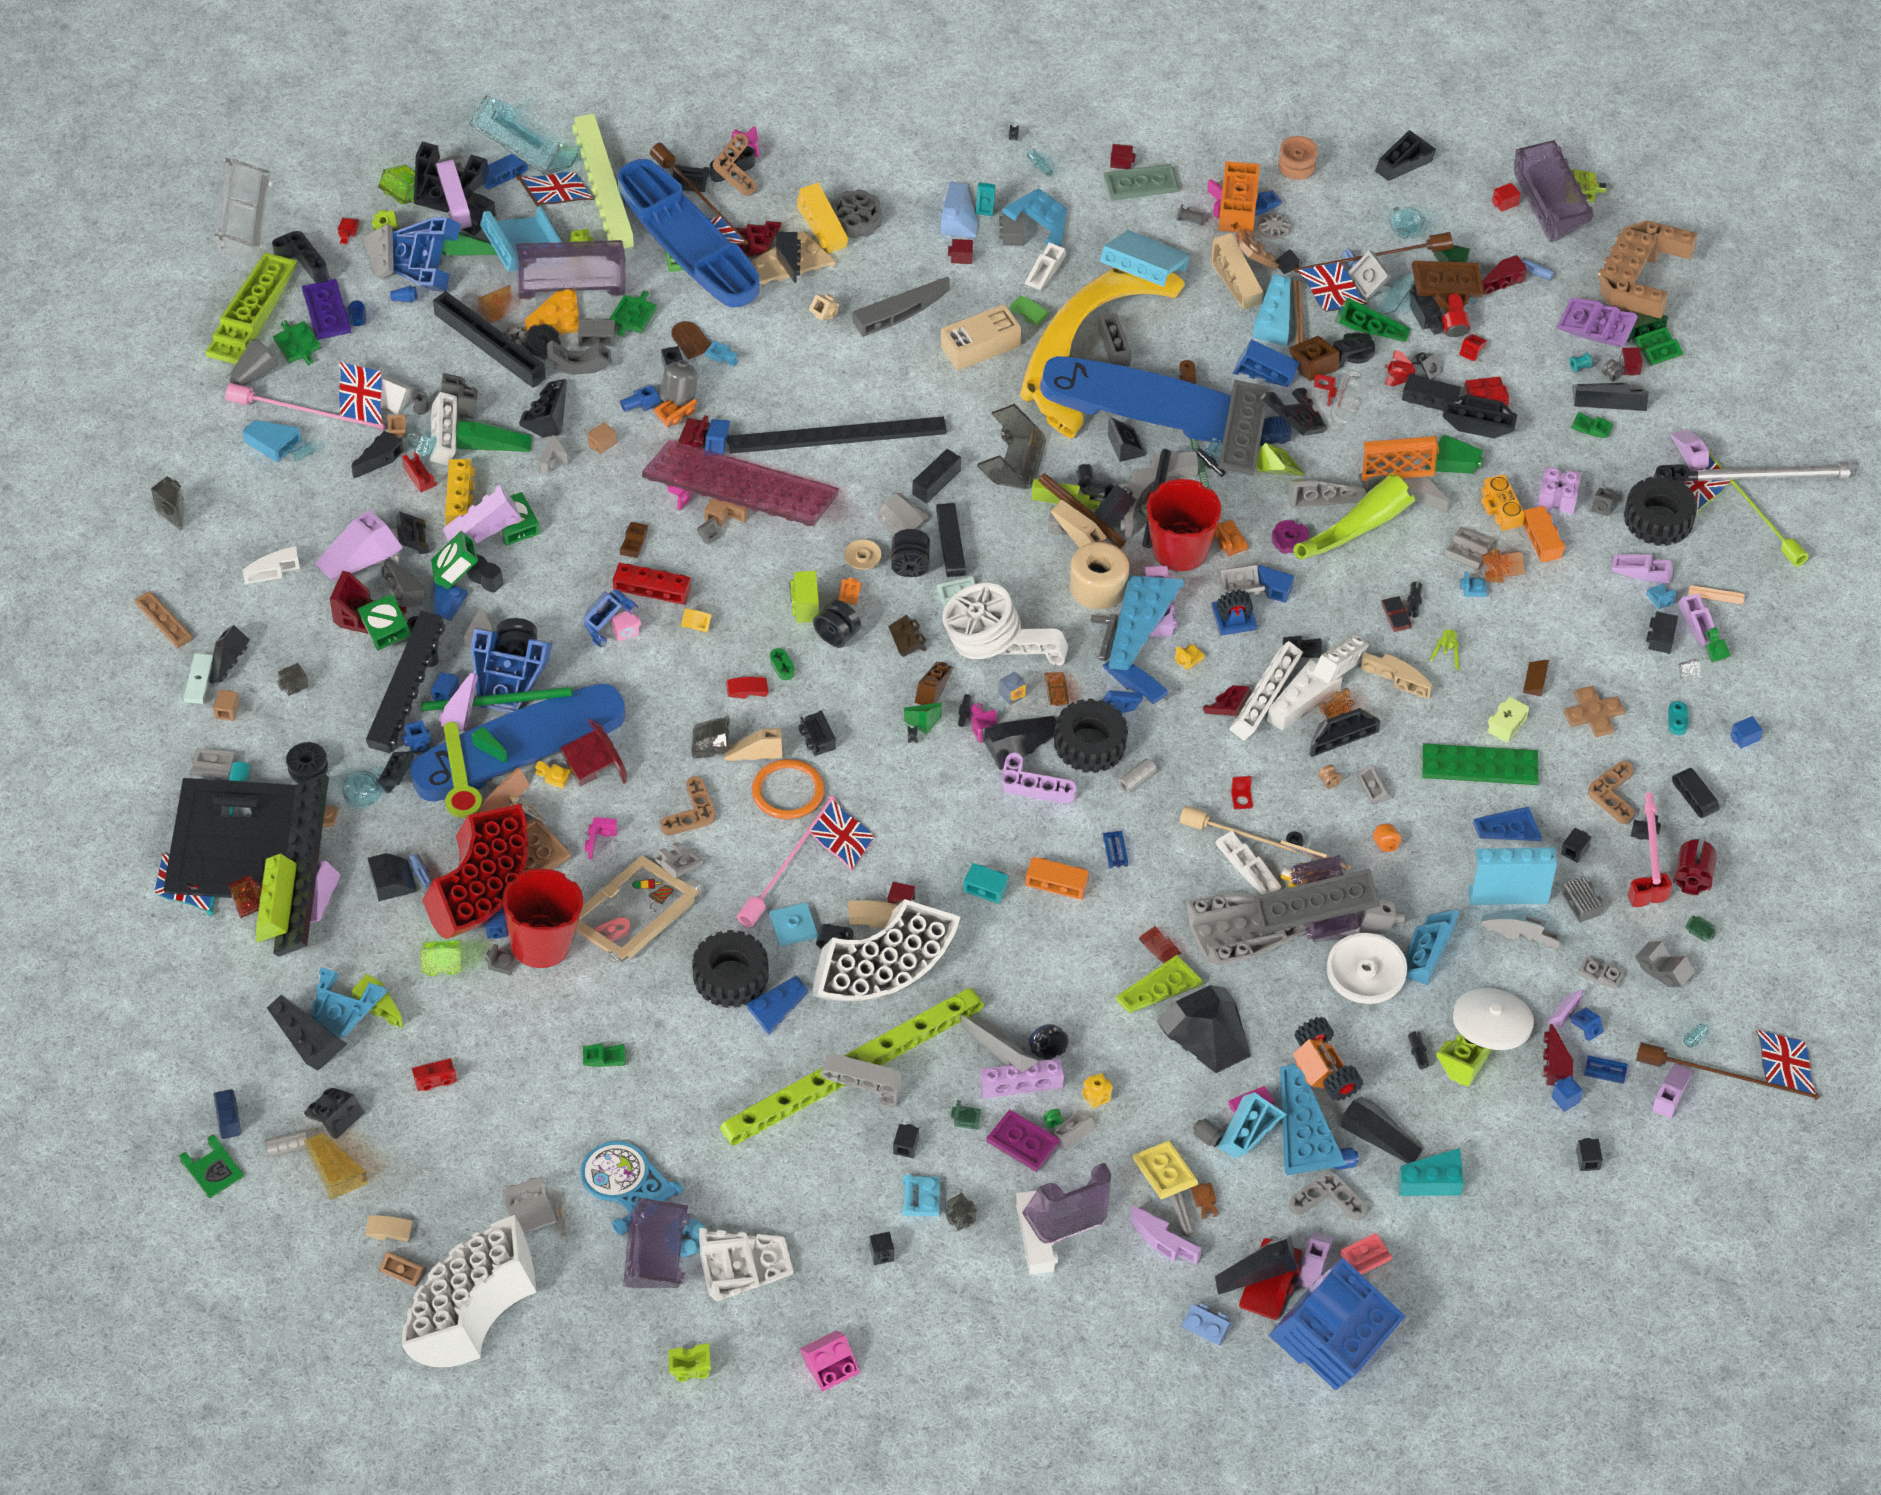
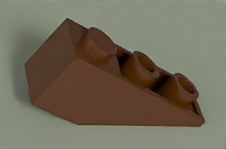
[914,661,954,705]

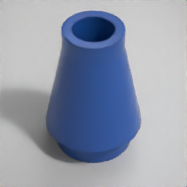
[390,285,417,303]

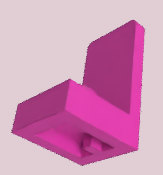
[1207,179,1222,219]
[585,817,618,859]

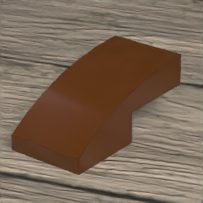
[620,522,649,558]

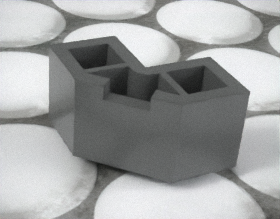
[438,373,478,418]
[1635,941,1695,987]

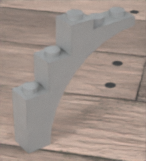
[1113,452,1198,537]

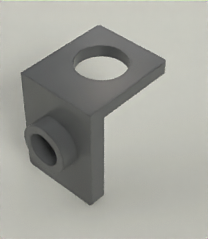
[1359,470,1386,493]

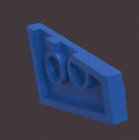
[1473,806,1542,841]
[747,975,808,1035]

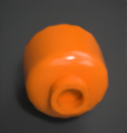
[1373,823,1402,852]

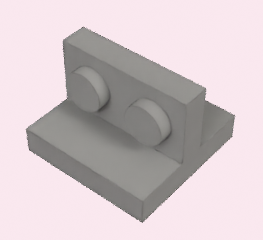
[1348,250,1392,301]

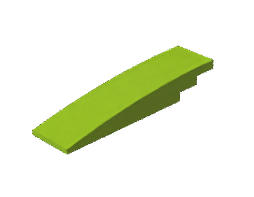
[206,252,297,365]

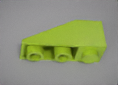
[352,973,403,1029]

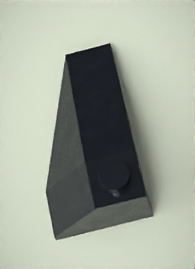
[447,192,496,236]
[1341,1097,1422,1163]

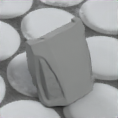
[877,493,929,534]

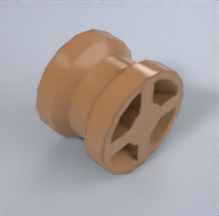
[1318,764,1342,789]

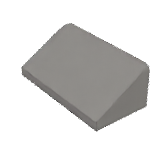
[1357,764,1393,805]
[1050,1111,1096,1150]

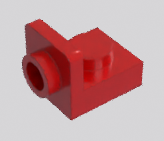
[1459,334,1488,361]

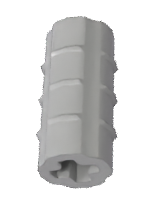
[1117,758,1156,794]
[264,1130,309,1157]

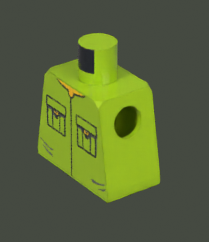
[1566,168,1606,204]

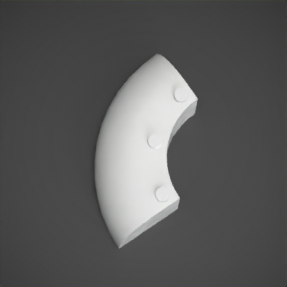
[813,899,960,1002]
[402,1215,536,1367]

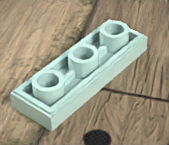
[184,653,213,704]

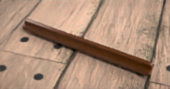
[1038,473,1126,549]

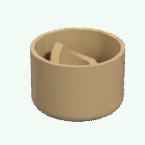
[1069,542,1129,609]

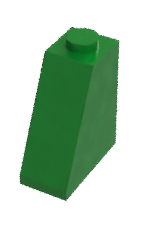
[1427,434,1484,474]

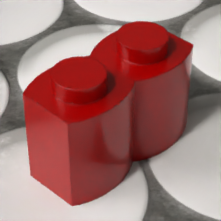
[1627,873,1672,907]

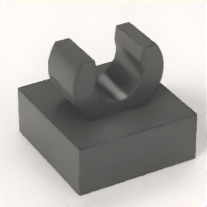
[697,518,722,544]

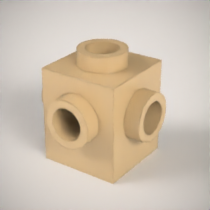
[809,294,840,321]

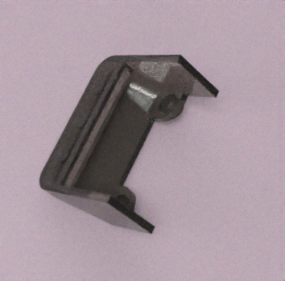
[977,403,1046,490]

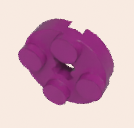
[1271,520,1309,554]

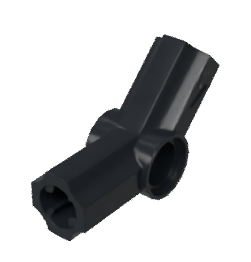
[1076,464,1114,500]

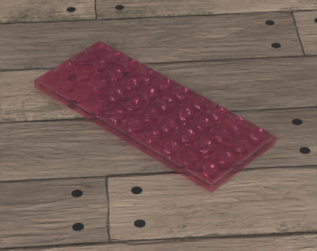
[642,440,839,527]

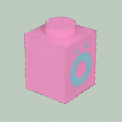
[611,609,641,641]

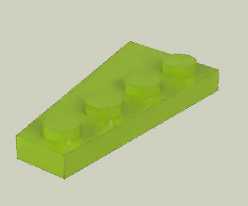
[1116,955,1203,1013]

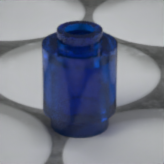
[348,300,367,326]

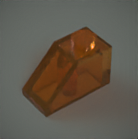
[478,285,512,323]

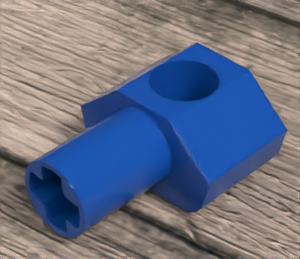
[620,384,661,412]

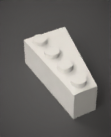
[1267,660,1342,730]

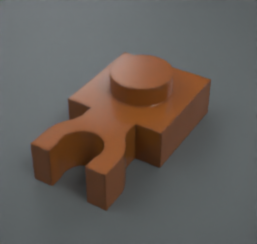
[1191,1183,1218,1219]

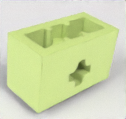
[1488,696,1529,743]

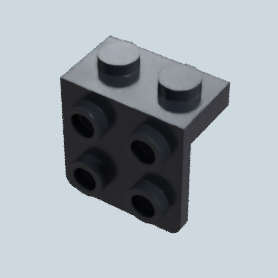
[304,1088,365,1139]

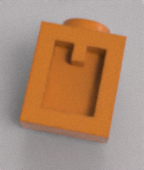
[838,578,862,606]

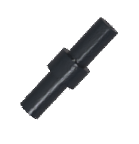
[1196,448,1227,478]
[958,694,971,727]

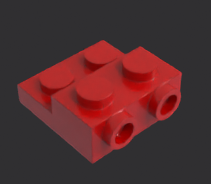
[1465,377,1510,407]

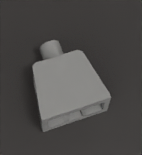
[1355,899,1404,934]

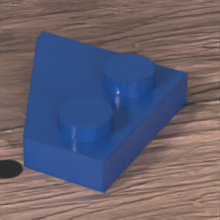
[434,581,468,621]
[1102,690,1143,713]

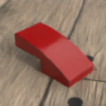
[726,677,769,699]

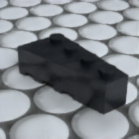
[267,995,347,1070]

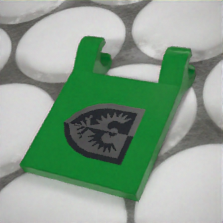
[179,1135,244,1199]

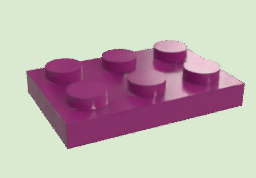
[986,1109,1060,1172]

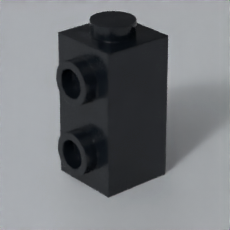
[1094,484,1137,529]

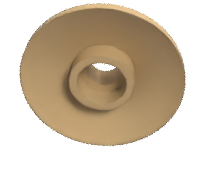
[844,540,881,570]

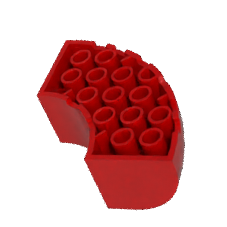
[422,804,529,939]

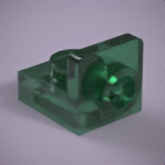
[951,1100,981,1130]

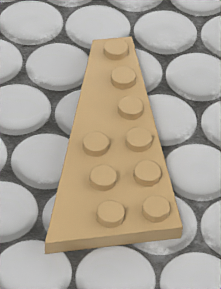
[750,231,835,285]

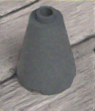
[229,339,279,386]

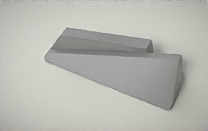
[961,1015,1038,1072]

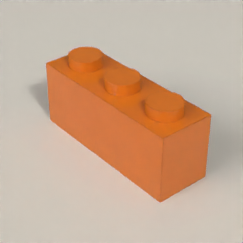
[1523,506,1565,563]
[1025,856,1089,900]

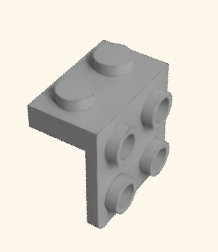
[1219,564,1265,595]
[503,1176,556,1234]

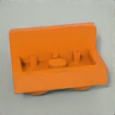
[654,399,697,428]

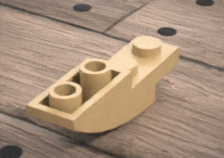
[1361,653,1432,699]

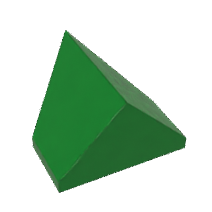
[904,702,942,734]

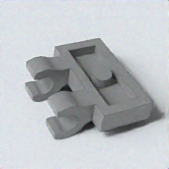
[655,842,704,878]

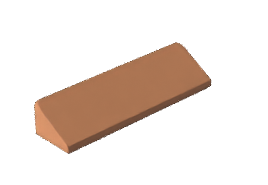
[477,767,529,813]

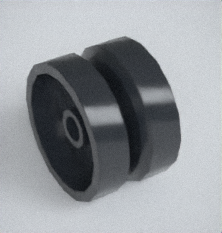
[813,599,861,648]
[495,618,538,656]

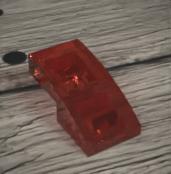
[1139,926,1181,963]

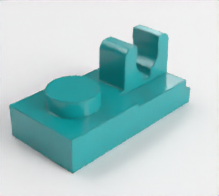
[976,182,996,217]

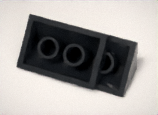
[1572,382,1649,411]

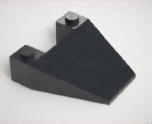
[414,141,489,213]

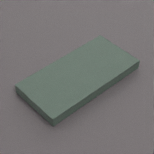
[1104,164,1179,201]

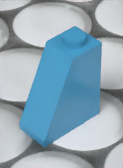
[243,420,302,462]

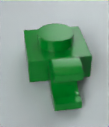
[1705,627,1731,663]

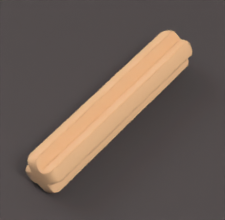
[1688,585,1744,604]

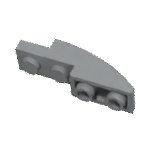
[1480,912,1561,949]

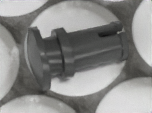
[1177,204,1204,225]

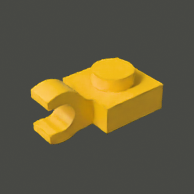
[535,761,571,789]

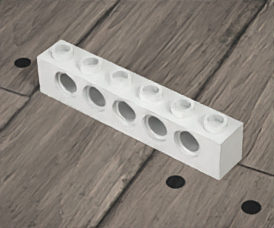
[1229,641,1303,740]

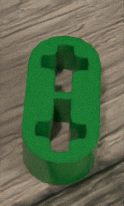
[770,648,795,681]

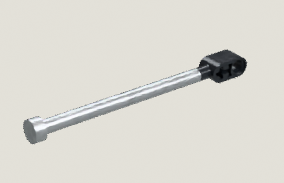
[1653,461,1850,485]

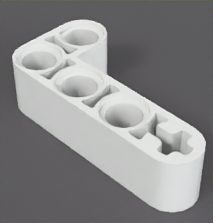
[1000,628,1068,666]

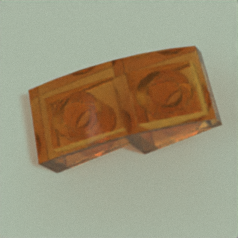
[1044,672,1069,706]

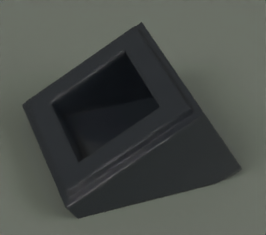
[1276,249,1299,274]

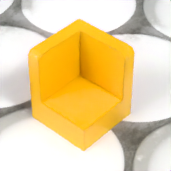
[681,608,712,633]

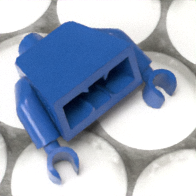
[584,589,639,647]

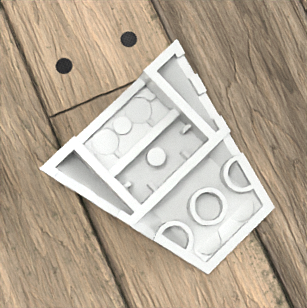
[699,1228,794,1301]

